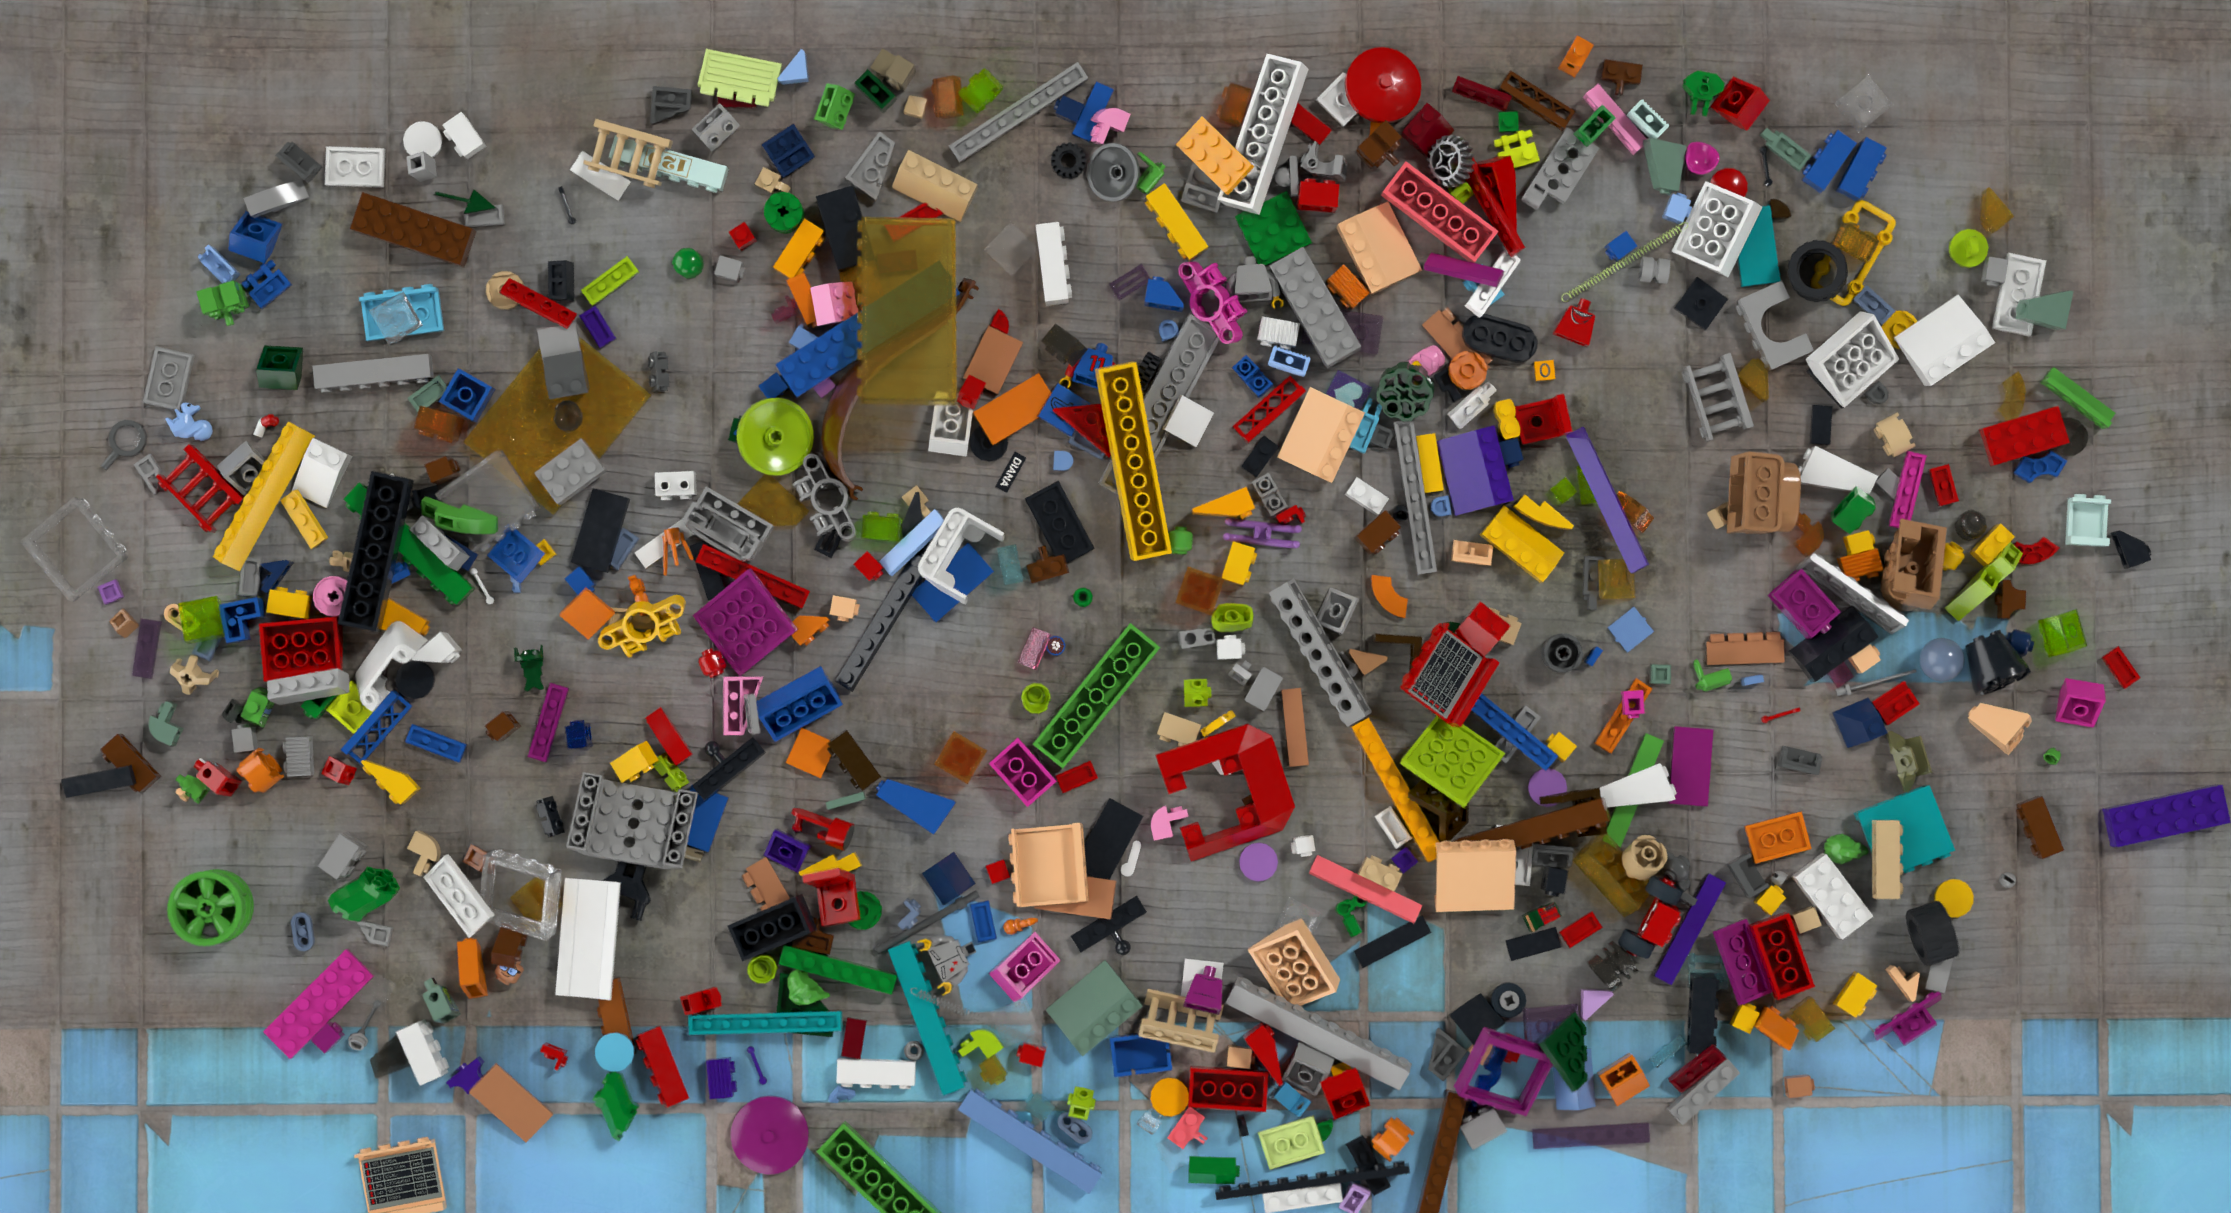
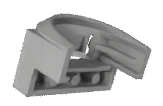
[682,487,775,561]

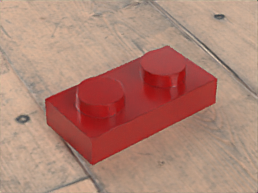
[1928,464,1959,506]

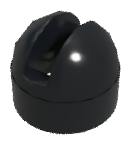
[1393,505,1408,521]

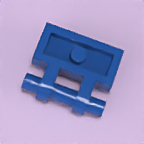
[241,259,292,309]

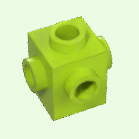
[1184,679,1211,707]
[1067,1086,1096,1120]

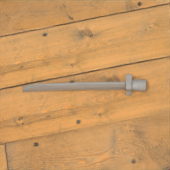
[1835,669,1917,696]

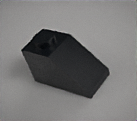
[2111,530,2151,569]

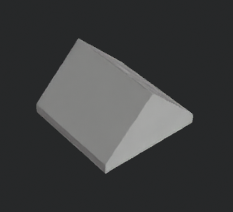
[1317,587,1359,635]

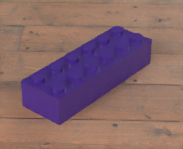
[2102,784,2231,847]

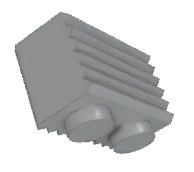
[283,736,314,777]

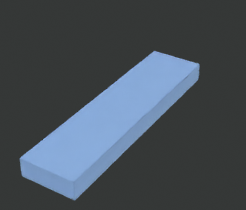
[879,509,945,576]

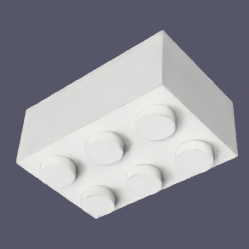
[396,1019,449,1086]

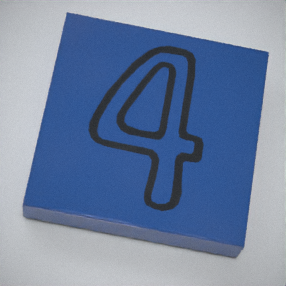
[1037,383,1090,436]

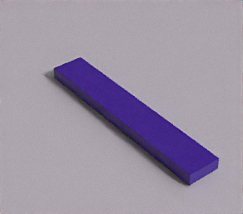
[1654,873,1726,985]

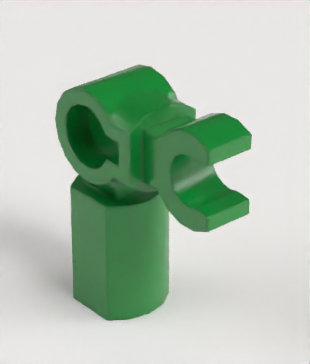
[1335,895,1367,938]

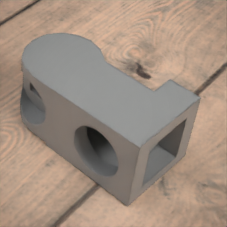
[1177,628,1216,649]

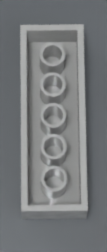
[1269,247,1361,369]

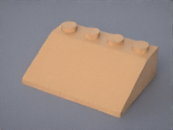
[1336,202,1422,296]
[1277,387,1365,483]
[1248,918,1340,1006]

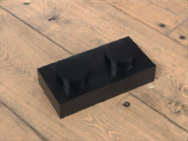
[1241,436,1279,478]

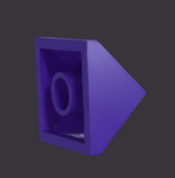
[763,829,812,873]

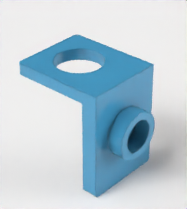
[1273,1081,1311,1117]

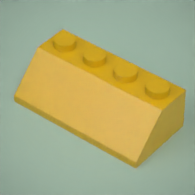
[1480,505,1564,583]

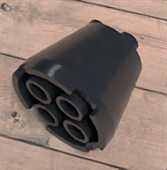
[1965,630,2031,696]

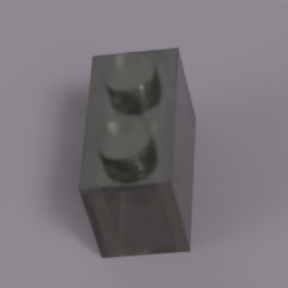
[1041,324,1088,367]

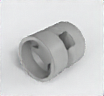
[1639,256,1670,284]

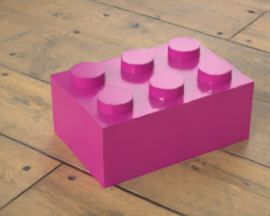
[989,738,1057,807]

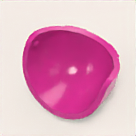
[1685,142,1720,175]

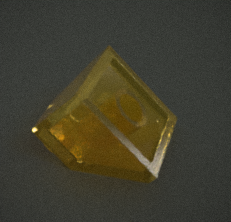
[1598,559,1635,599]

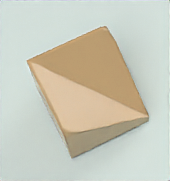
[904,95,928,119]

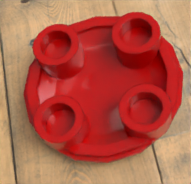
[1709,168,1748,197]

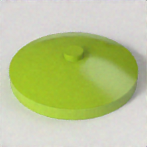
[737,398,814,475]

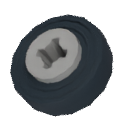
[1491,982,1526,1018]

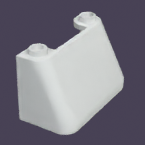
[355,621,428,712]

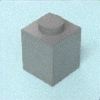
[407,151,437,182]
[714,256,746,283]
[1981,257,2008,287]
[232,724,258,753]

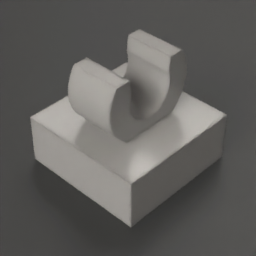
[1228,660,1252,686]

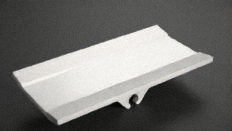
[555,878,621,1000]

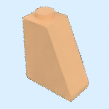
[1968,703,2032,756]

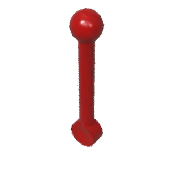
[1761,707,1801,723]

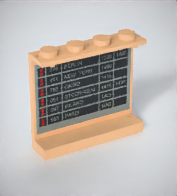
[354,1136,447,1213]

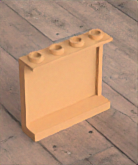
[1008,823,1089,907]
[1434,839,1516,912]

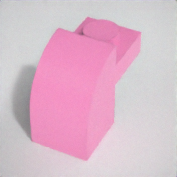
[1091,108,1131,144]
[1151,806,1188,841]

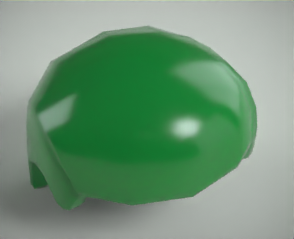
[672,248,704,279]

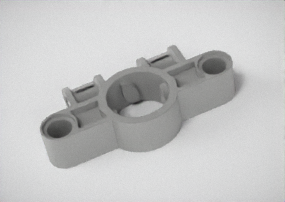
[792,454,857,542]

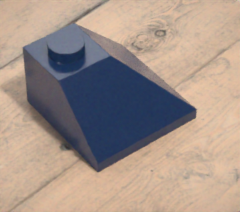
[1832,698,1887,748]

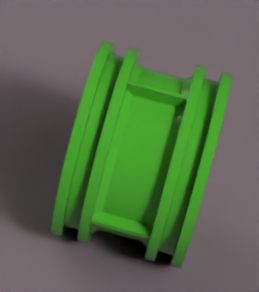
[167,869,254,946]

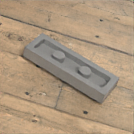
[1494,705,1541,763]

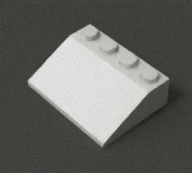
[1672,181,1762,277]
[1894,295,1995,386]
[1805,311,1899,408]

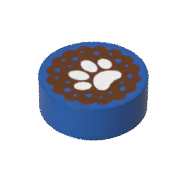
[1046,636,1065,655]

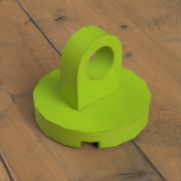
[1949,229,1989,268]

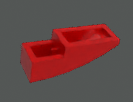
[645,707,693,766]

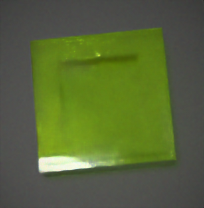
[1550,477,1577,504]

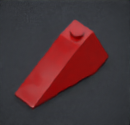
[1476,155,1517,232]

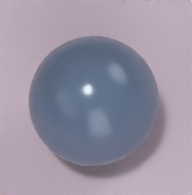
[1920,638,1964,681]

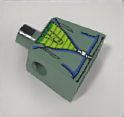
[422,977,461,1024]

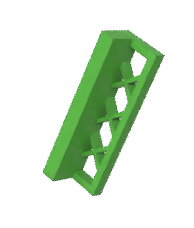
[2041,367,2116,429]

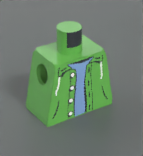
[241,687,275,728]

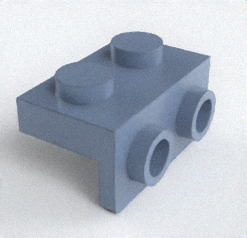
[897,898,921,930]

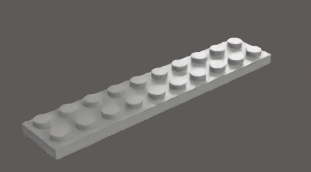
[1098,314,1220,495]

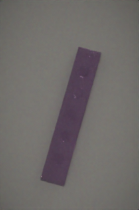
[1532,1122,1650,1149]

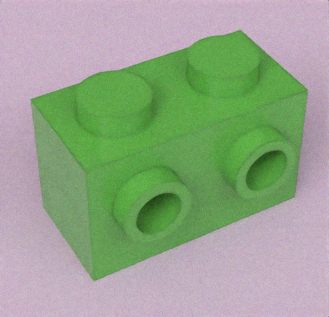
[814,83,855,130]

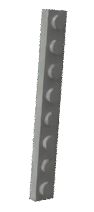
[949,62,1088,163]
[1393,420,1437,575]

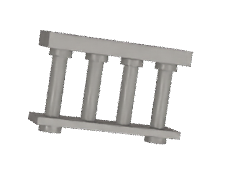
[1682,353,1754,442]

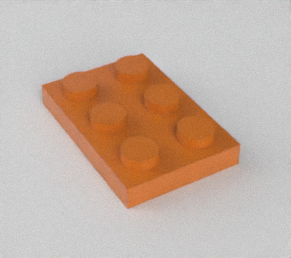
[1744,811,1812,864]

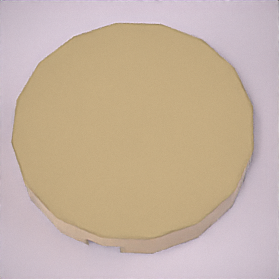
[486,271,524,310]

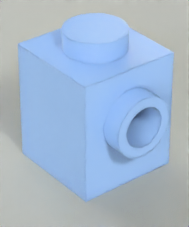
[1662,193,1692,224]

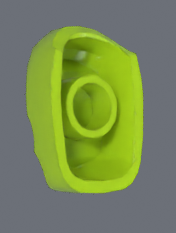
[1211,603,1253,632]

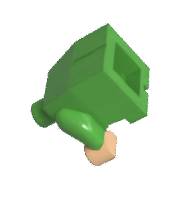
[176,774,211,804]

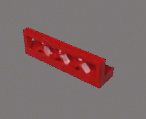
[1232,375,1306,444]

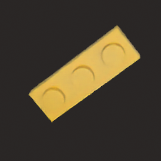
[280,489,328,549]

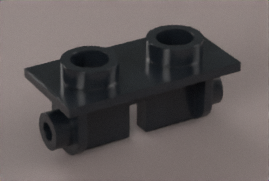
[536,796,565,838]

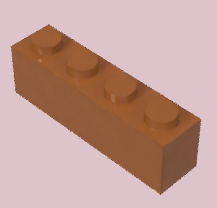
[595,977,637,1055]

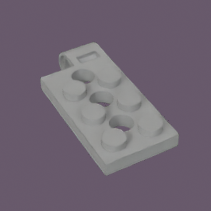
[1521,127,1599,210]

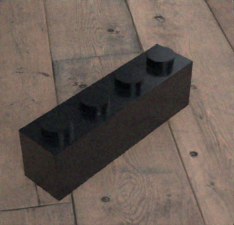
[1686,973,1720,1054]

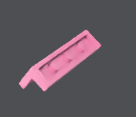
[1583,84,1646,155]

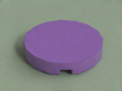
[1528,768,1567,807]
[1239,842,1278,881]

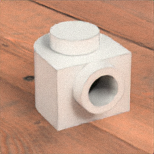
[1291,835,1315,857]

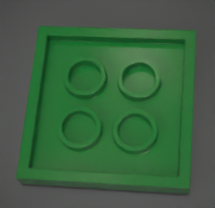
[1235,191,1312,266]

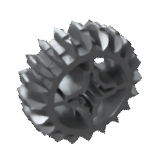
[1426,135,1475,188]

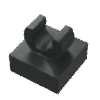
[221,698,244,723]

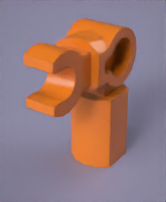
[628,575,650,616]

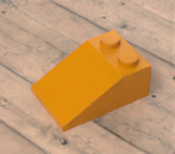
[1191,487,1255,519]

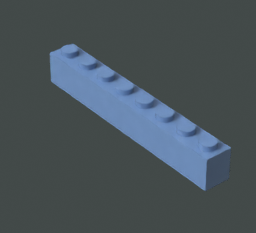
[958,1088,1102,1194]

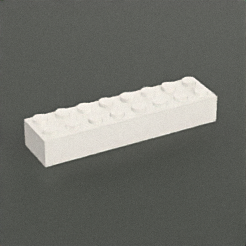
[1217,54,1309,215]

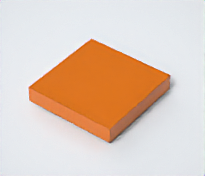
[559,587,615,640]
[786,727,831,778]

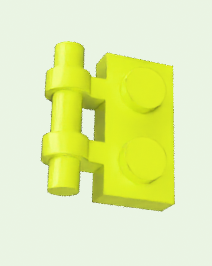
[1493,129,1540,169]

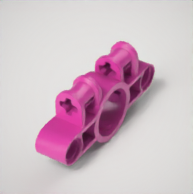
[1178,262,1247,344]

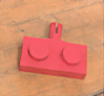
[1167,1107,1208,1150]

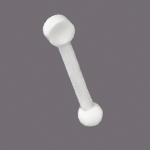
[470,568,494,604]

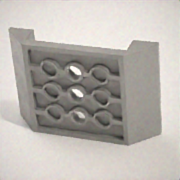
[566,772,698,869]

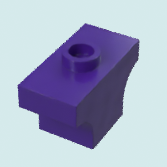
[446,1056,484,1094]

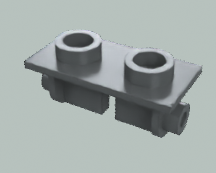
[648,351,669,392]

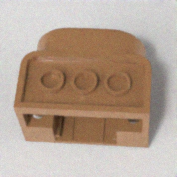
[1727,452,1801,534]
[1881,519,1947,611]

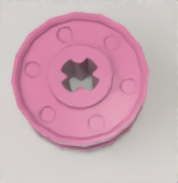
[313,576,347,617]

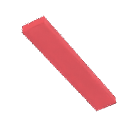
[1309,855,1423,924]

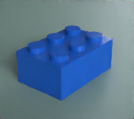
[1110,1033,1172,1077]

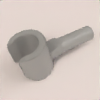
[1339,651,1359,677]

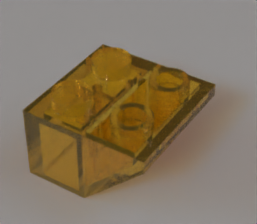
[510,874,563,929]

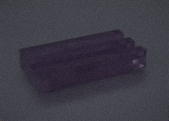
[1109,264,1151,301]

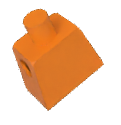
[1558,35,1594,78]

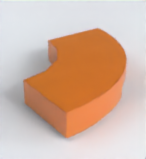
[1371,575,1408,618]

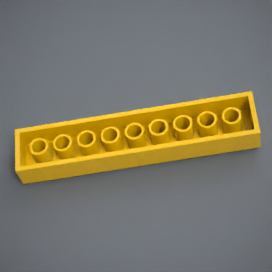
[1095,361,1172,561]

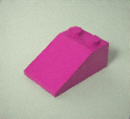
[988,932,1061,1002]

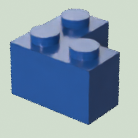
[219,597,266,643]

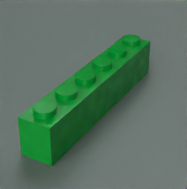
[779,944,898,995]

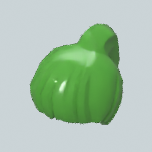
[1824,834,1868,864]
[788,970,830,1005]

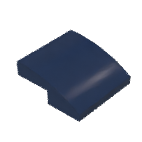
[761,123,815,178]

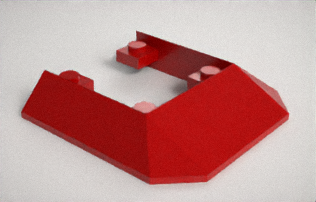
[1155,724,1295,861]

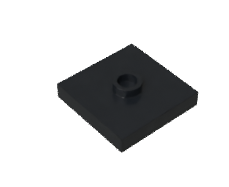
[1674,277,1728,331]

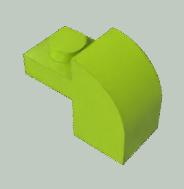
[958,1028,1004,1059]

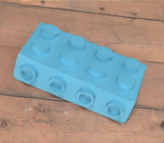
[359,284,444,341]

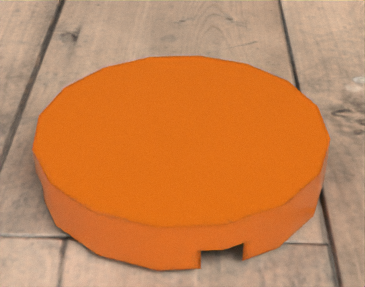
[1449,351,1487,390]

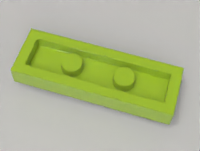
[581,256,639,306]

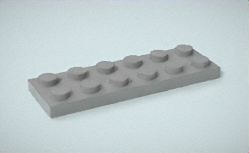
[1797,553,1909,634]

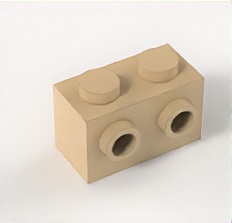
[1358,855,1402,891]

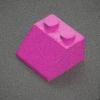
[2055,678,2106,728]

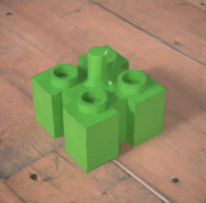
[196,280,249,326]

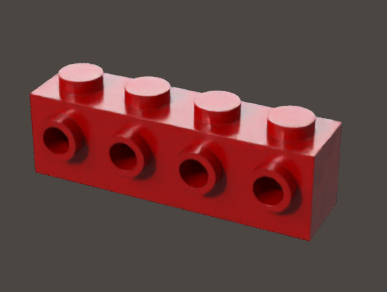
[635,1026,689,1108]

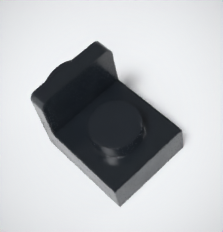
[411,485,443,510]

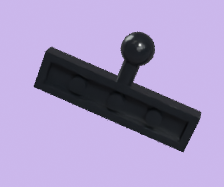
[692,737,766,801]
[1071,896,1147,955]

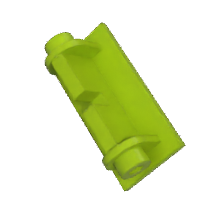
[654,752,689,792]

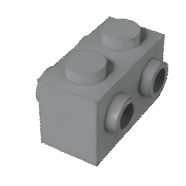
[691,103,740,151]

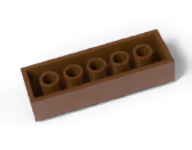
[350,192,477,268]

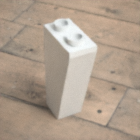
[1798,446,1878,494]
[1600,763,1677,808]

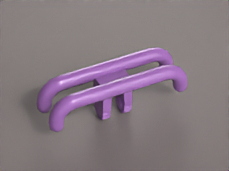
[1223,518,1302,548]

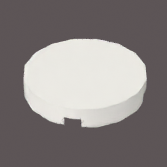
[403,121,442,158]

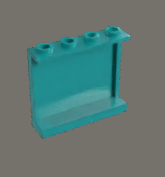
[1854,785,1955,873]

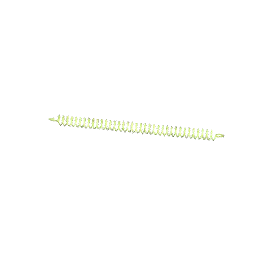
[1561,222,1688,302]

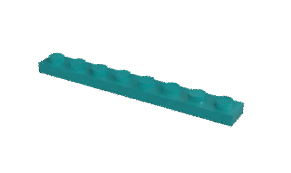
[688,1011,843,1035]

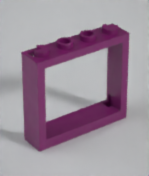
[1454,1027,1553,1116]

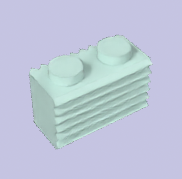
[1626,100,1669,139]

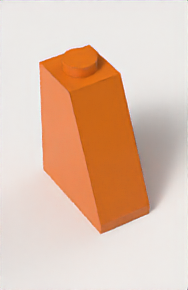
[786,273,818,328]
[457,938,488,999]

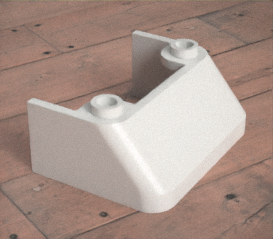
[918,508,1004,605]

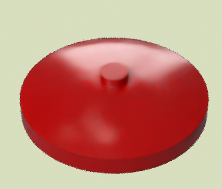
[1345,47,1422,124]

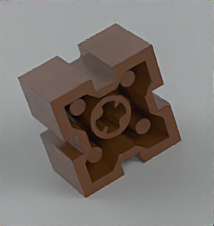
[1355,120,1402,169]

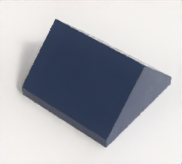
[922,852,976,905]

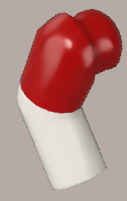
[253,414,279,438]

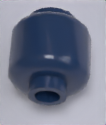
[2007,629,2035,657]

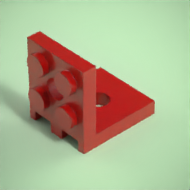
[1515,393,1572,445]
[802,868,860,927]

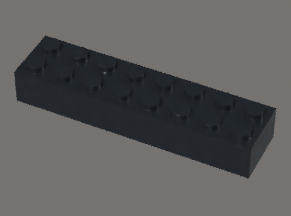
[338,471,414,632]

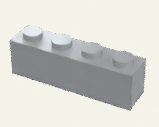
[267,668,349,705]
[1666,1058,1740,1125]

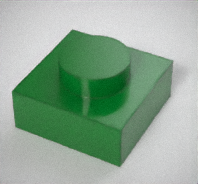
[1498,112,1519,133]

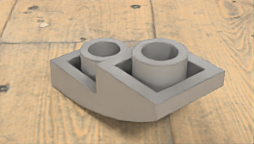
[1252,473,1288,518]
[1925,958,1954,995]

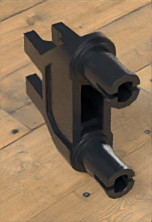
[602,861,651,921]

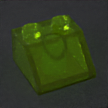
[2038,609,2087,658]

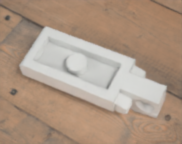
[1447,382,1497,429]

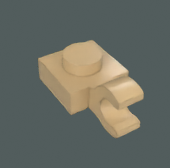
[755,167,791,194]
[902,485,931,517]
[330,550,353,572]

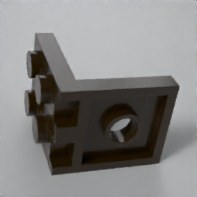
[1372,634,1422,671]
[1408,779,1469,842]
[1539,788,1607,837]

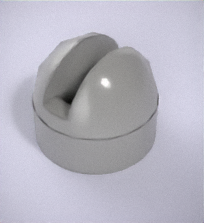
[1771,871,1788,887]
[1999,872,2016,888]

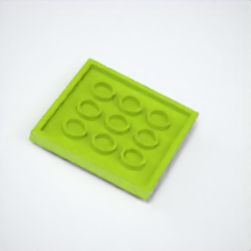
[1400,715,1505,808]

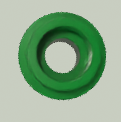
[1073,588,1093,607]

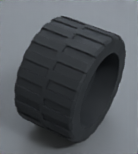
[1788,240,1848,302]
[1906,901,1959,966]

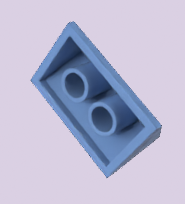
[1553,1048,1596,1110]

